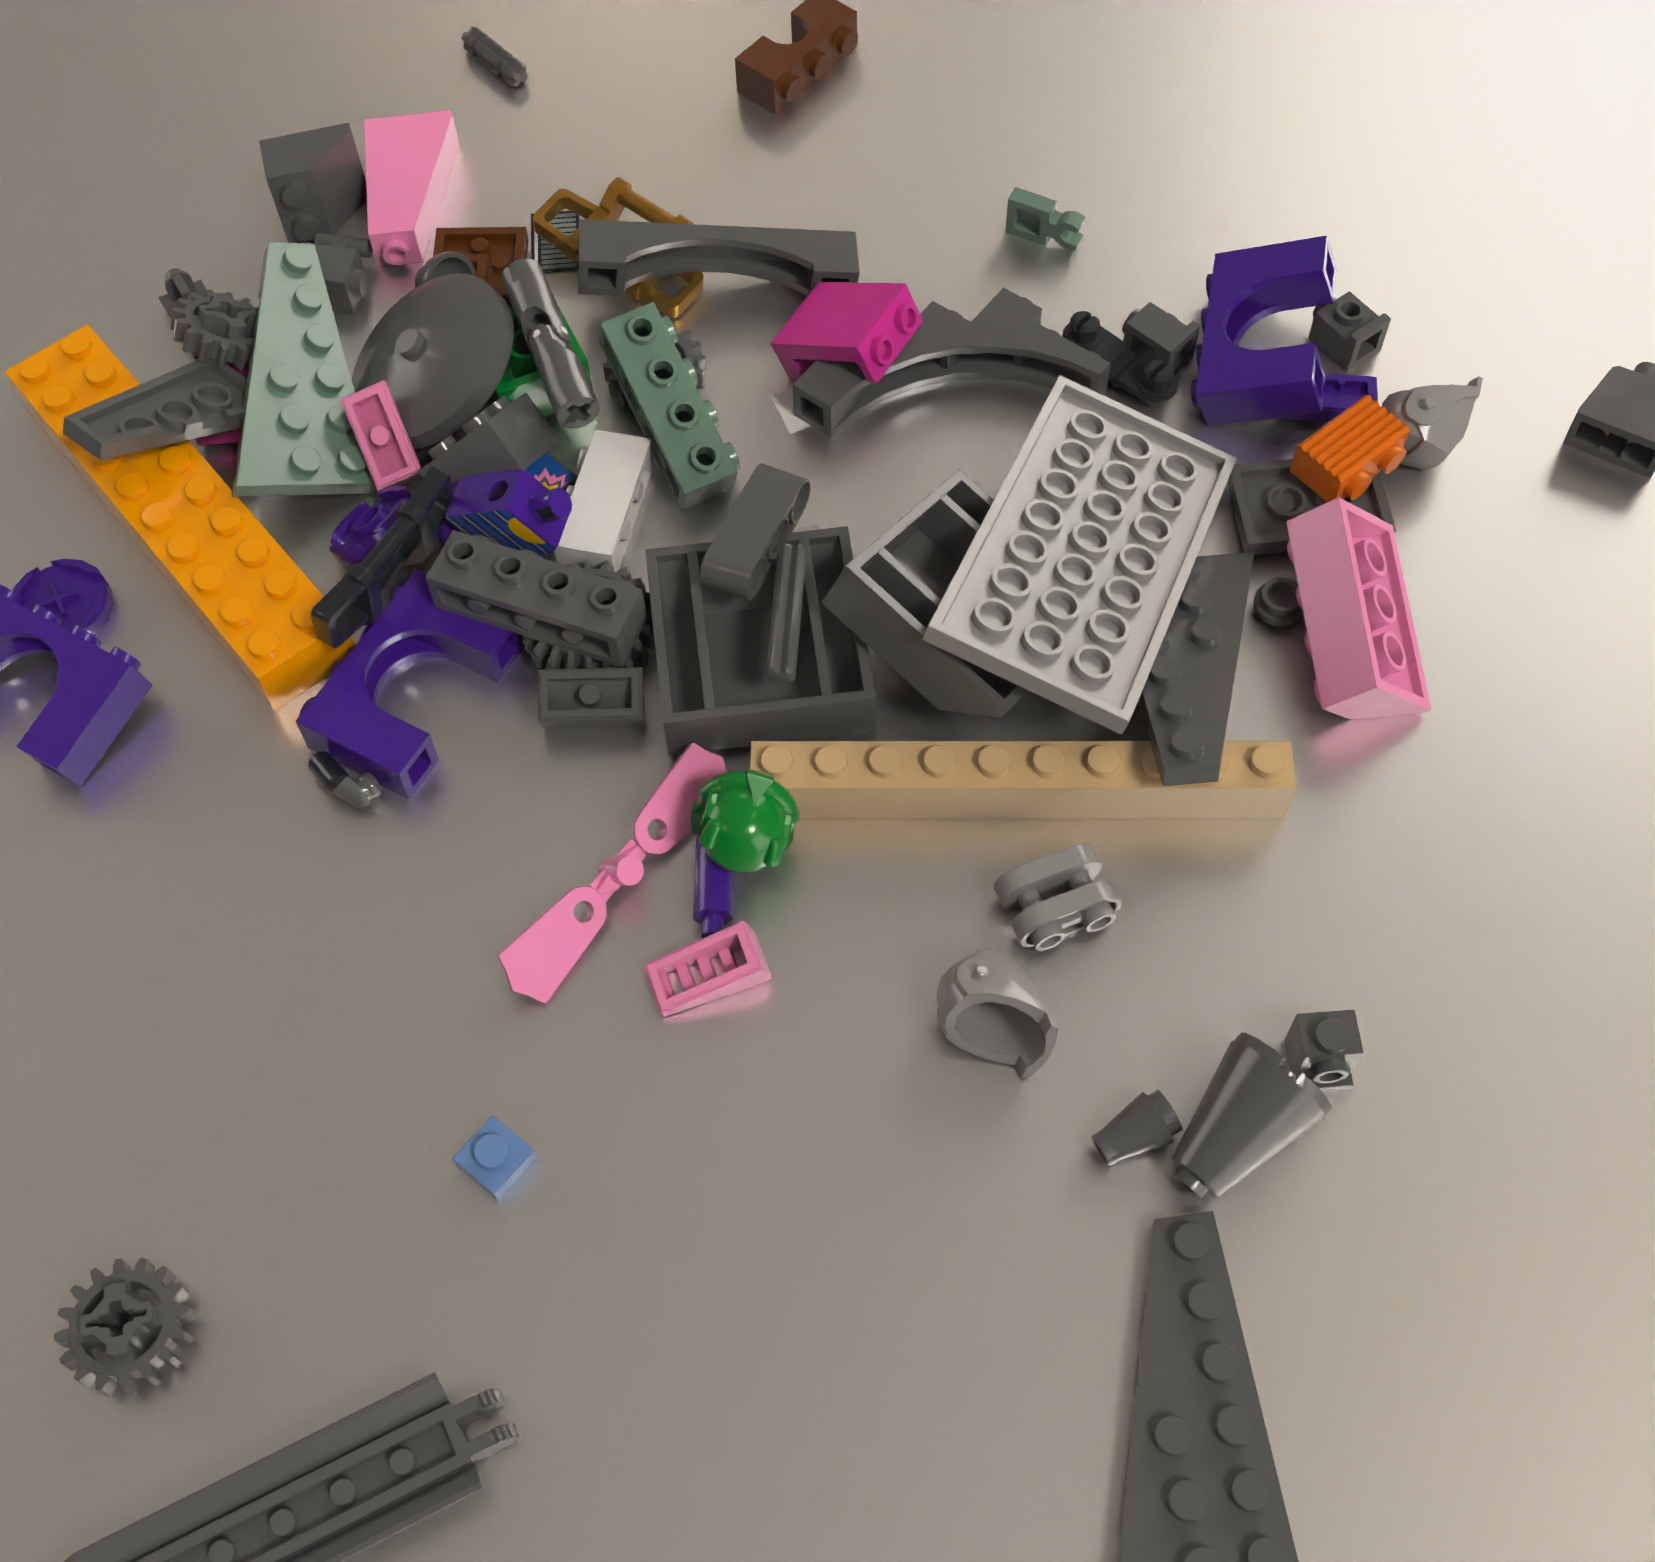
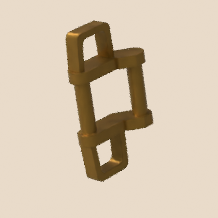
[533,177,704,318]

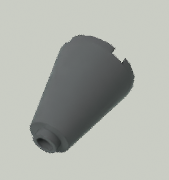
[1171,1032,1332,1199]

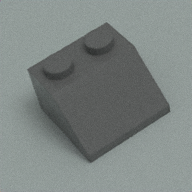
[259,123,367,243]

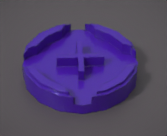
[13,559,114,636]

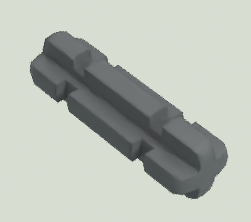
[461,27,528,87]

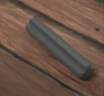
[766,543,806,684]

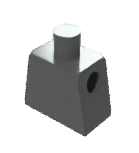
[1563,362,1655,478]

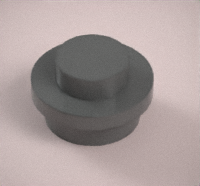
[1253,577,1303,627]

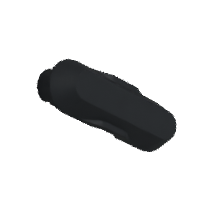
[1062,311,1178,407]

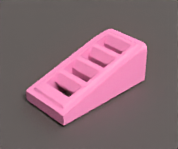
[644,920,772,1017]

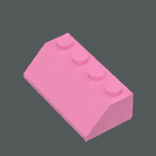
[1286,497,1431,720]

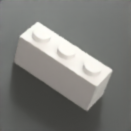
[551,429,656,573]

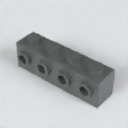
[425,530,647,668]

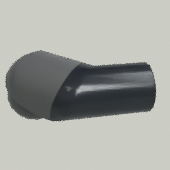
[308,751,383,808]

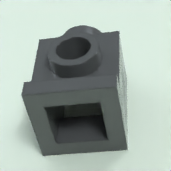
[1308,291,1391,372]
[1122,302,1200,375]
[1284,1010,1364,1091]

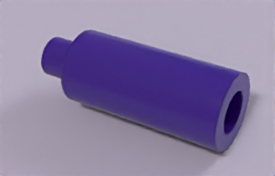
[693,834,734,939]

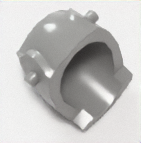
[1382,376,1483,470]
[937,949,1058,1077]

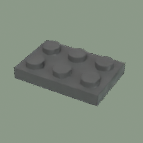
[1227,459,1396,555]

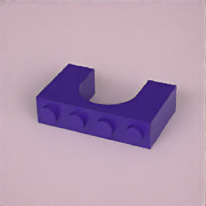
[1191,235,1337,427]
[295,569,524,800]
[0,584,153,788]

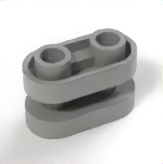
[993,843,1122,951]

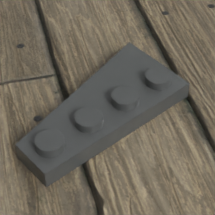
[63,358,247,460]

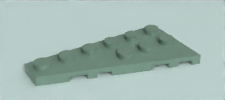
[232,242,377,497]

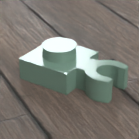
[1005,187,1086,250]

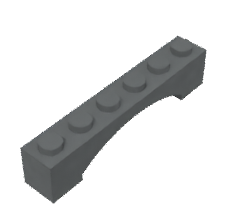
[578,219,860,296]

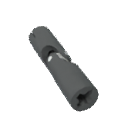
[501,258,600,429]

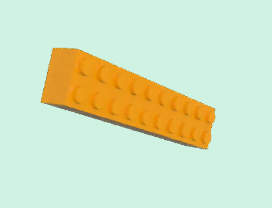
[4,324,356,711]

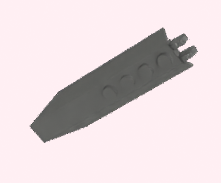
[64,1372,520,1562]

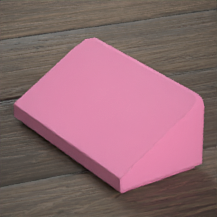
[340,380,422,491]

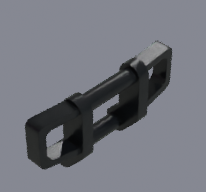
[311,466,453,648]

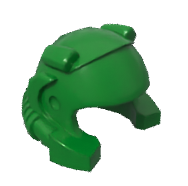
[690,768,800,873]

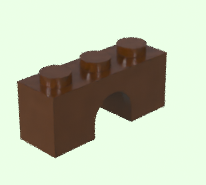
[735,0,858,115]

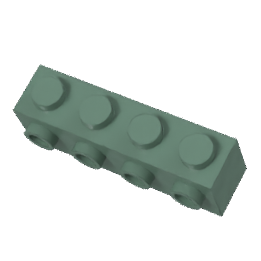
[599,302,740,510]

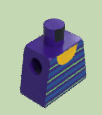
[444,468,572,557]

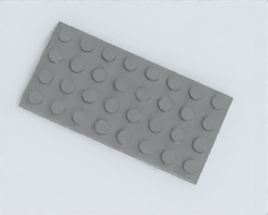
[922,375,1237,735]

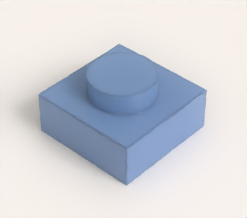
[452,1115,538,1201]

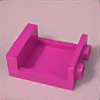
[770,282,922,383]

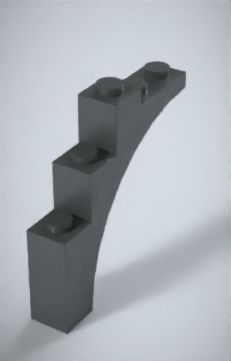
[792,287,1111,438]

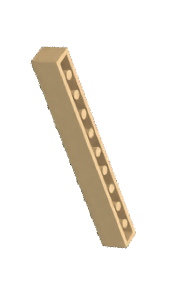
[750,741,1297,819]

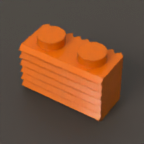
[1289,395,1410,502]

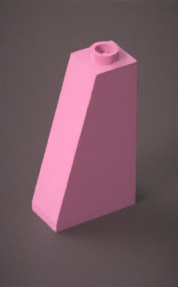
[364,110,460,267]

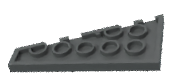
[1139,552,1254,786]
[1117,1211,1299,1562]

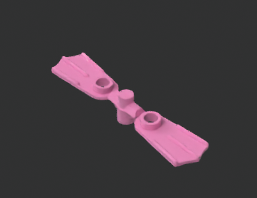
[497,743,727,1003]

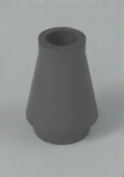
[1091,1089,1183,1167]

